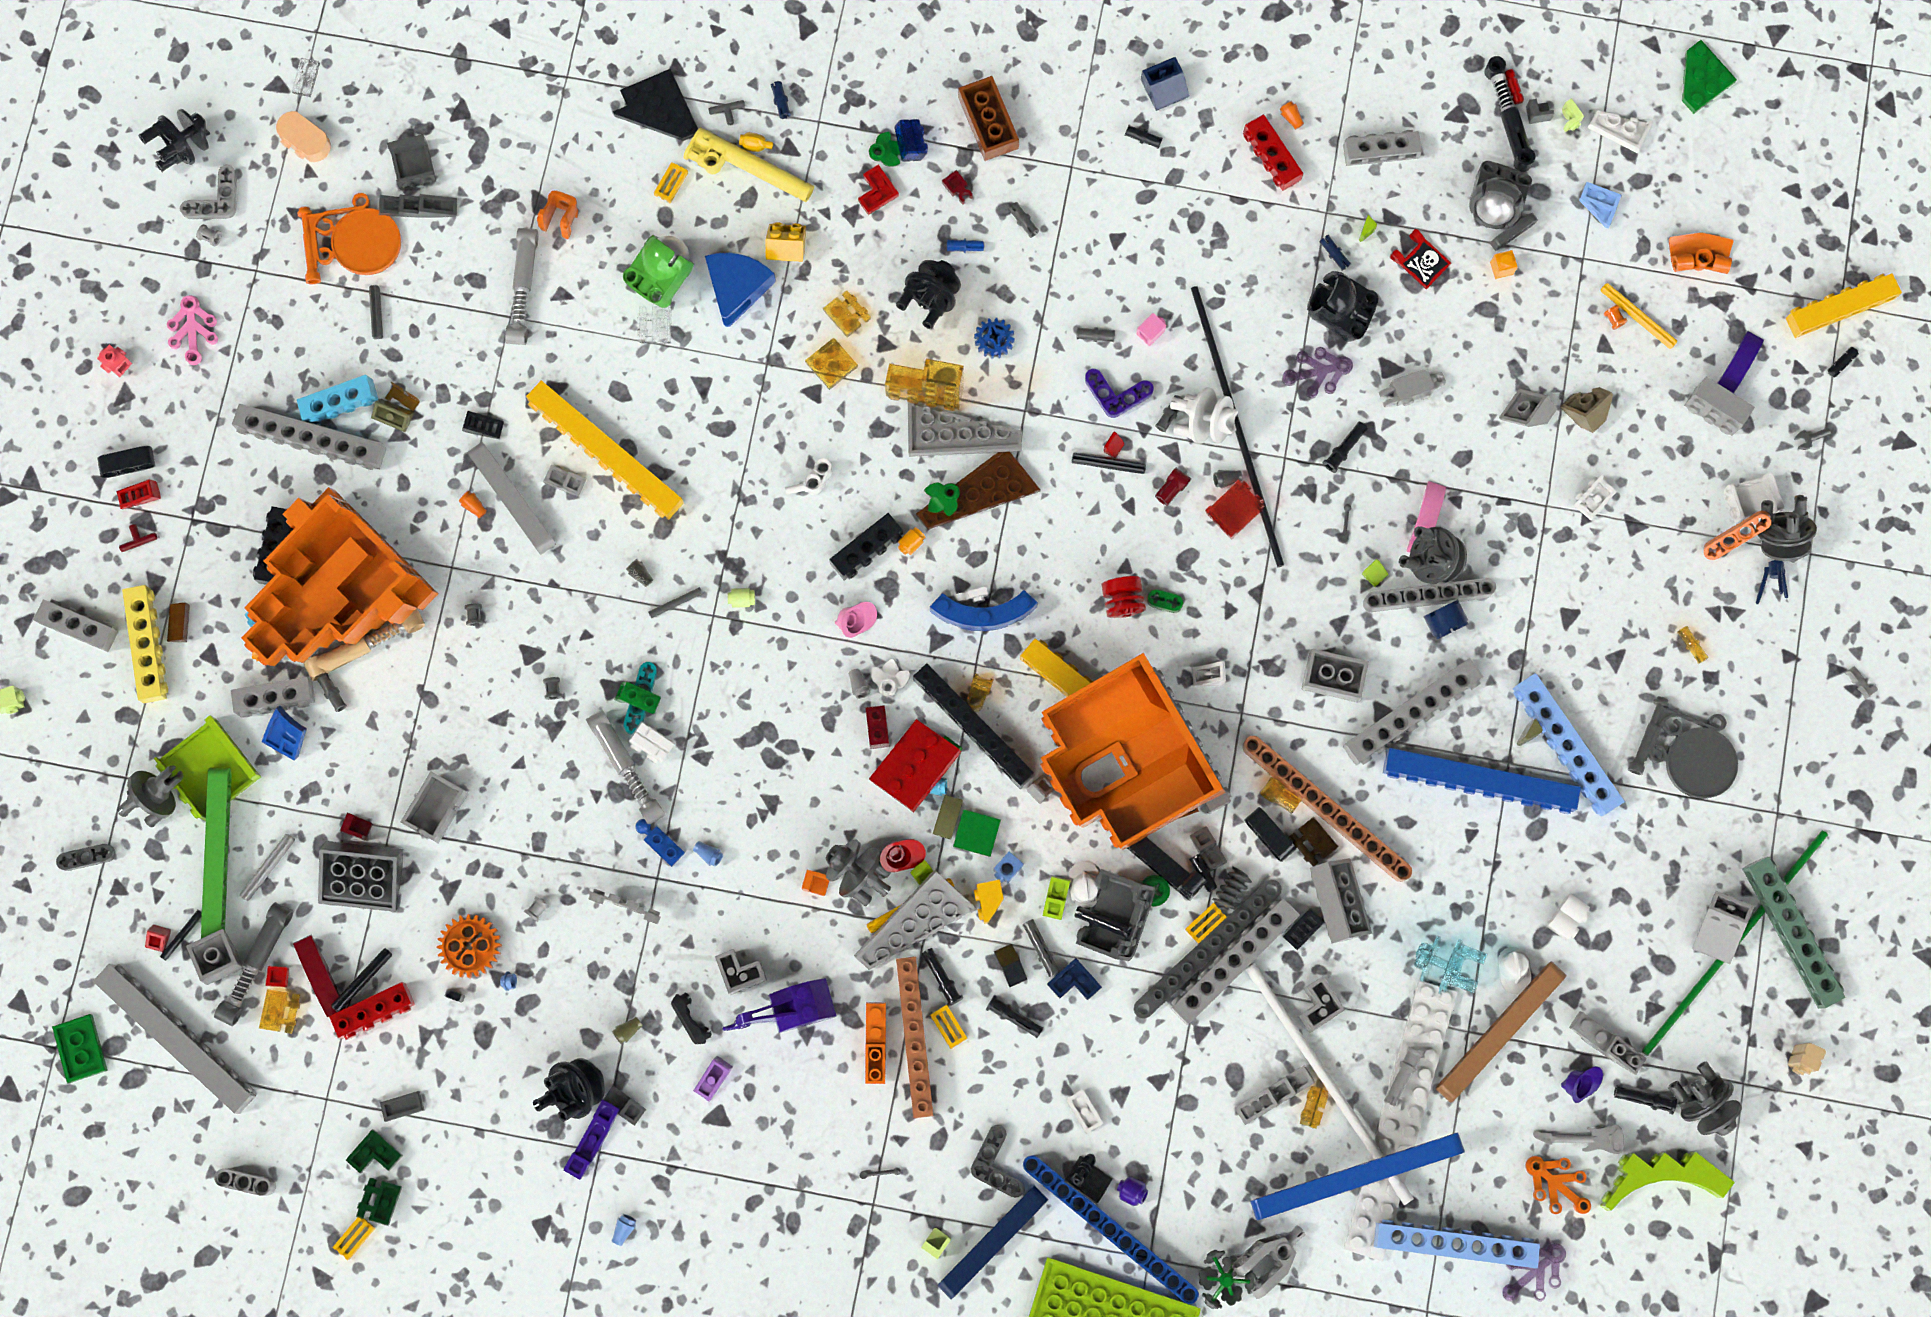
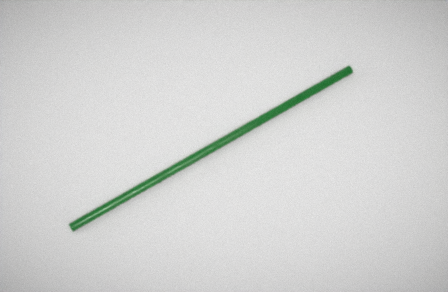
[1642,830,1828,1056]

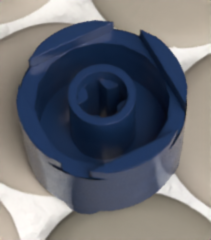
[1423,600,1468,639]

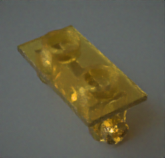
[1299,1086,1329,1129]

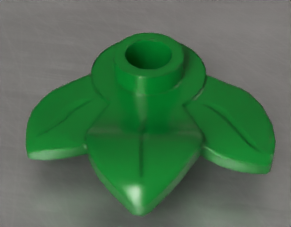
[869,132,905,167]
[924,482,960,516]

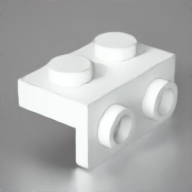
[1574,474,1617,520]

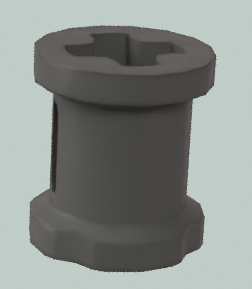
[465,604,483,626]
[543,677,562,700]

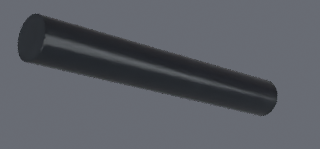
[160,910,202,961]

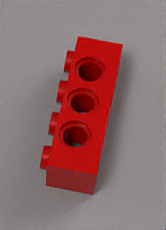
[1243,114,1304,191]

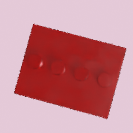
[869,719,961,813]

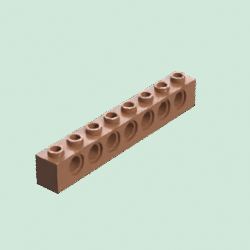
[896,957,934,1119]

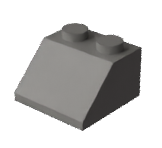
[186,929,244,985]

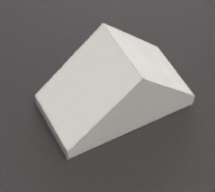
[1193,661,1226,687]

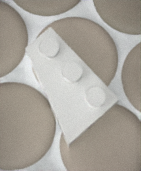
[1588,110,1653,153]

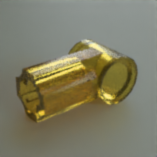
[1260,777,1301,814]

